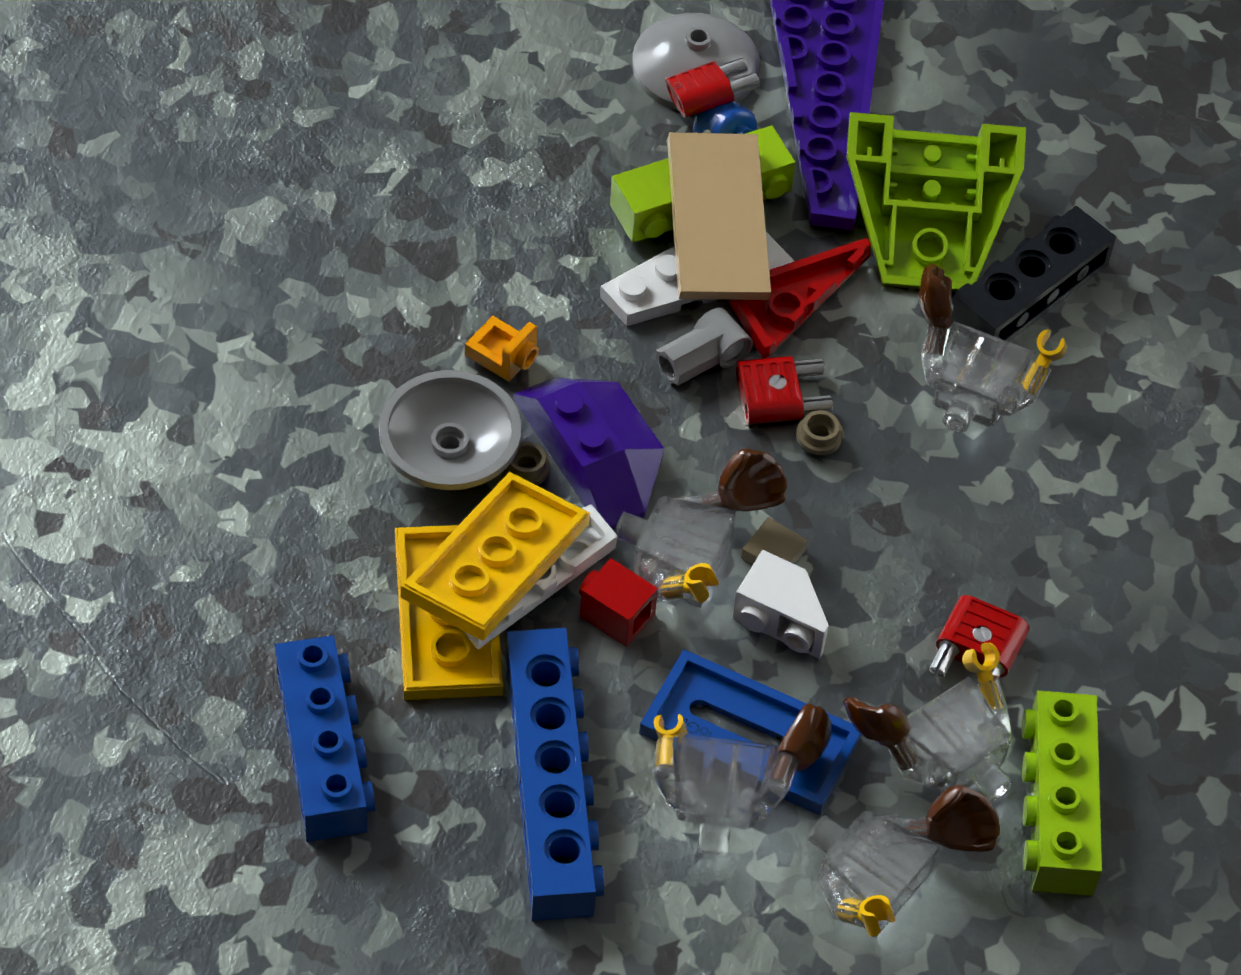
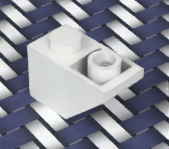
[733,550,829,659]

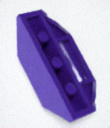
[514,377,664,531]

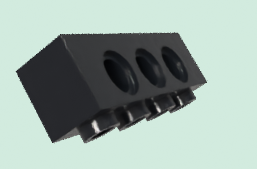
[951,206,1116,357]

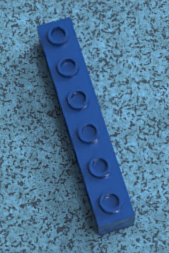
[506,628,604,921]

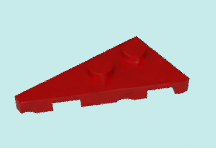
[727,238,871,359]

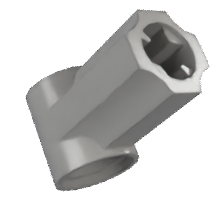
[655,307,753,386]

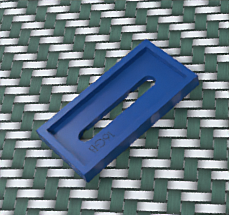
[639,649,862,815]

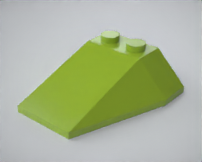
[846,112,1026,292]

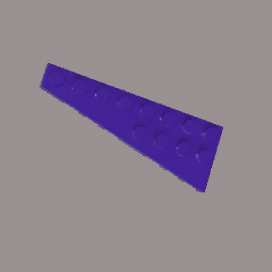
[770,0,884,231]

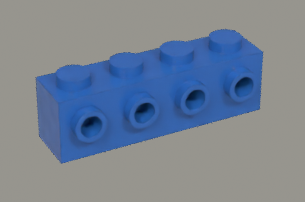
[274,635,375,842]

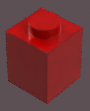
[579,558,658,647]

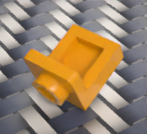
[465,315,539,382]

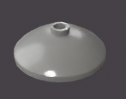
[632,13,760,110]
[379,370,521,490]

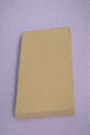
[667,132,771,300]

